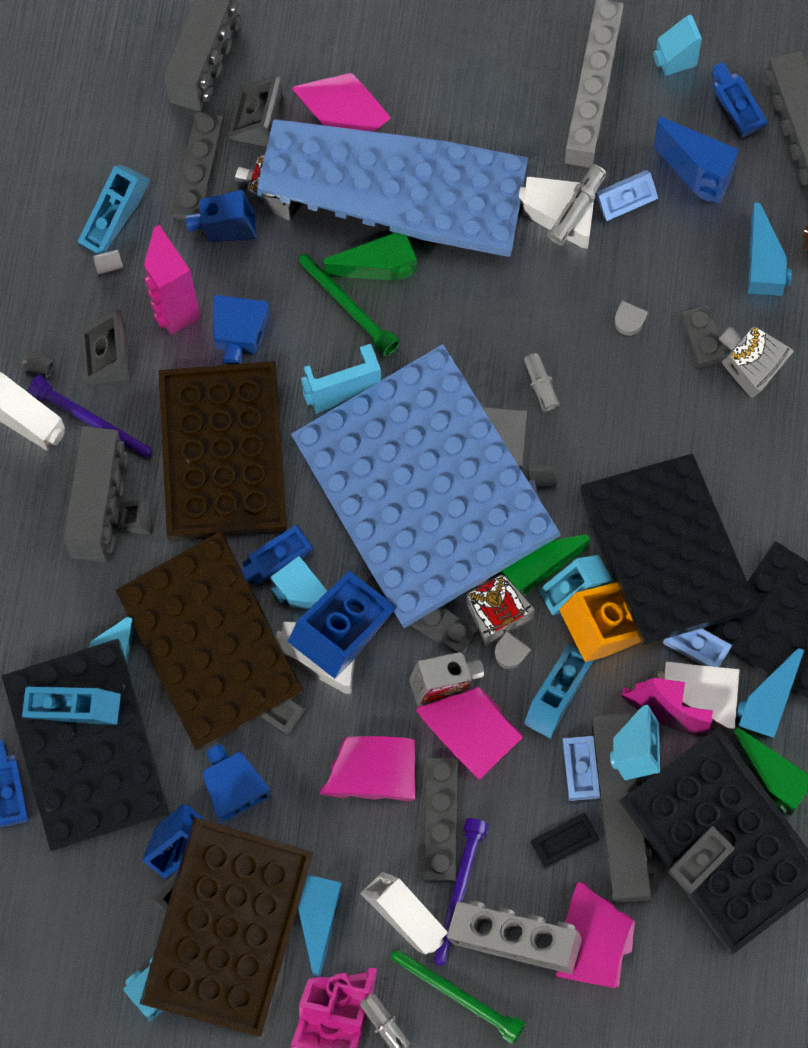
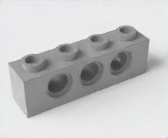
[447,900,582,974]

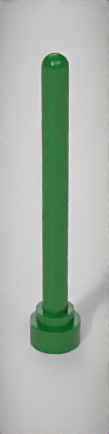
[298,254,400,357]
[391,949,526,1045]

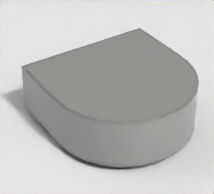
[614,301,648,336]
[494,632,531,669]

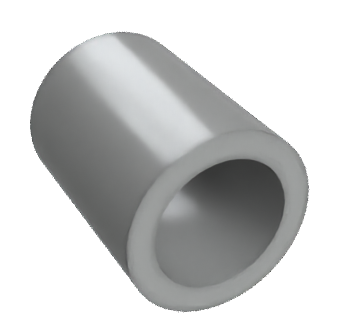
[93,248,123,275]

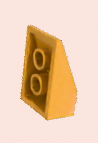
[559,582,641,662]

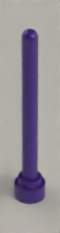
[27,375,152,458]
[434,818,490,966]

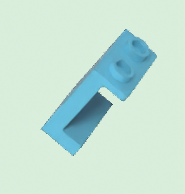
[300,344,382,413]

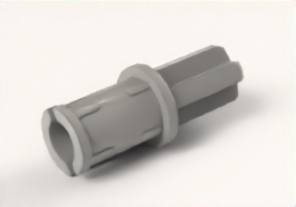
[524,353,560,412]
[360,993,410,1048]

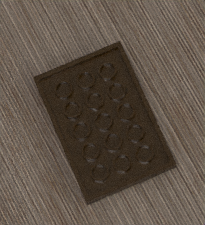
[158,361,287,540]
[115,532,304,750]
[140,818,314,1037]

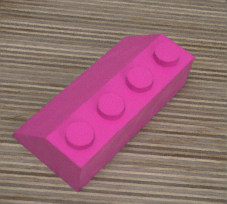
[143,225,201,335]

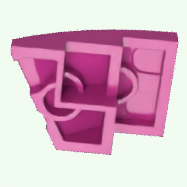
[291,73,391,132]
[621,678,713,737]
[416,686,523,780]
[320,736,415,802]
[556,882,635,988]
[291,968,377,1048]

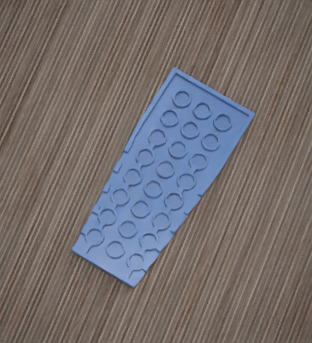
[257,119,528,257]

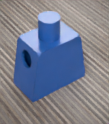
[186,190,257,242]
[213,295,271,365]
[202,744,272,824]
[142,804,206,879]

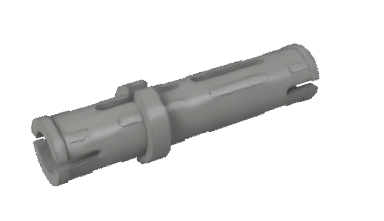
[547,164,608,245]

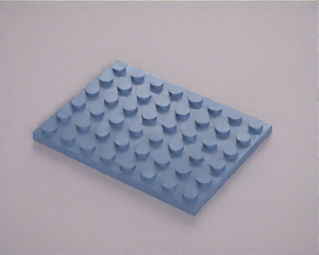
[291,344,561,628]

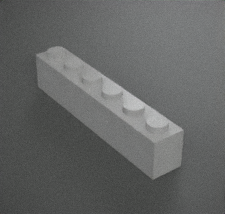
[565,0,624,168]

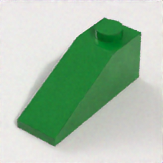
[323,233,417,281]
[497,534,590,596]
[731,727,808,816]

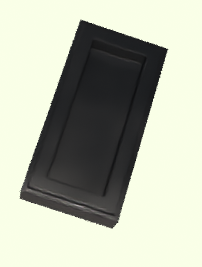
[530,813,600,870]

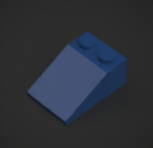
[654,116,739,203]
[287,570,396,679]

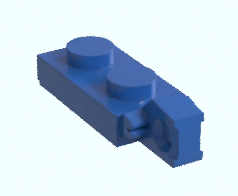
[711,62,767,138]
[242,525,314,586]
[0,740,29,828]

